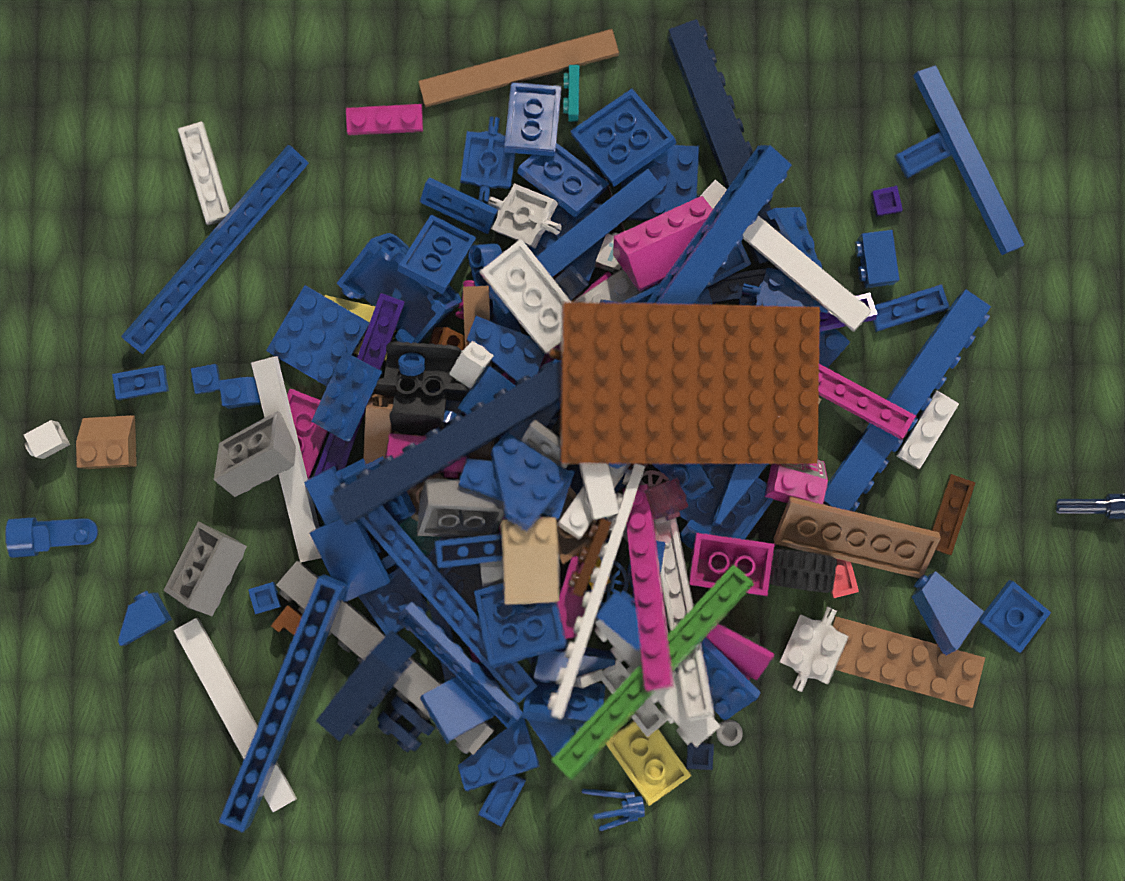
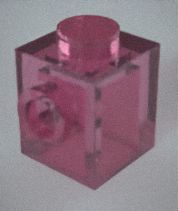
[644,478,688,521]

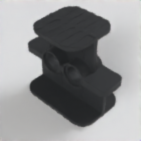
[374,342,469,436]

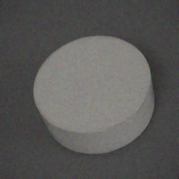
[716,719,743,746]

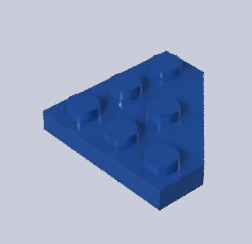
[491,432,572,532]

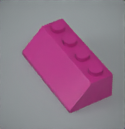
[613,196,713,292]

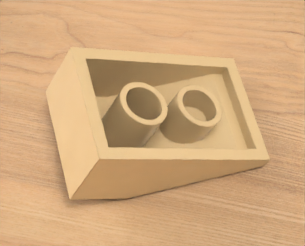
[501,518,559,605]

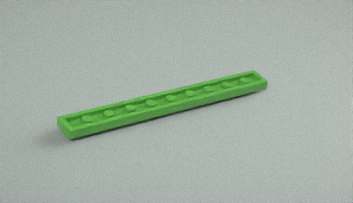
[552,565,754,780]

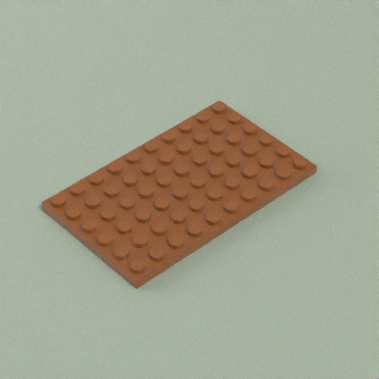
[560,302,820,464]

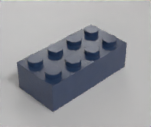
[316,630,416,741]

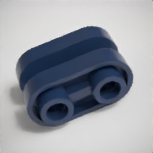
[376,694,436,752]

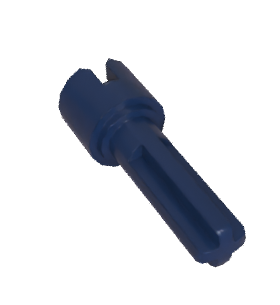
[1055,494,1125,519]

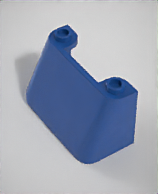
[336,233,461,344]

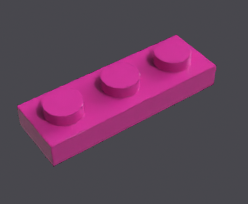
[346,104,423,135]

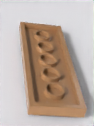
[774,497,941,578]
[832,616,985,708]

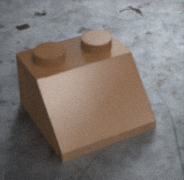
[76,416,137,469]

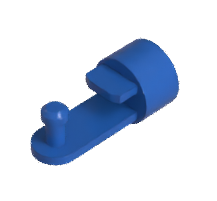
[5,517,98,558]

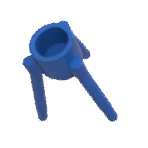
[581,789,645,831]

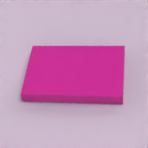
[287,389,329,478]

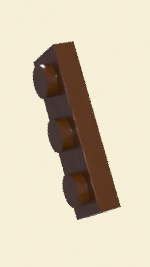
[931,474,976,555]
[567,518,612,597]

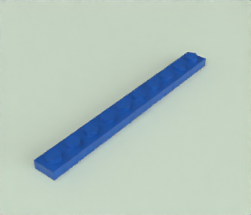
[121,145,309,354]
[359,506,537,703]

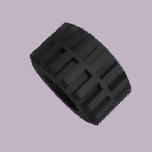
[769,549,837,593]

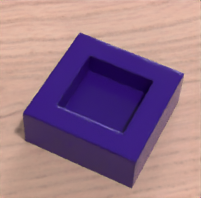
[871,186,903,217]

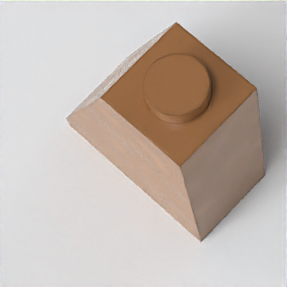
[364,391,394,464]

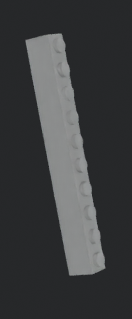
[277,561,495,755]

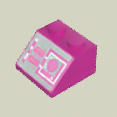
[764,460,828,504]

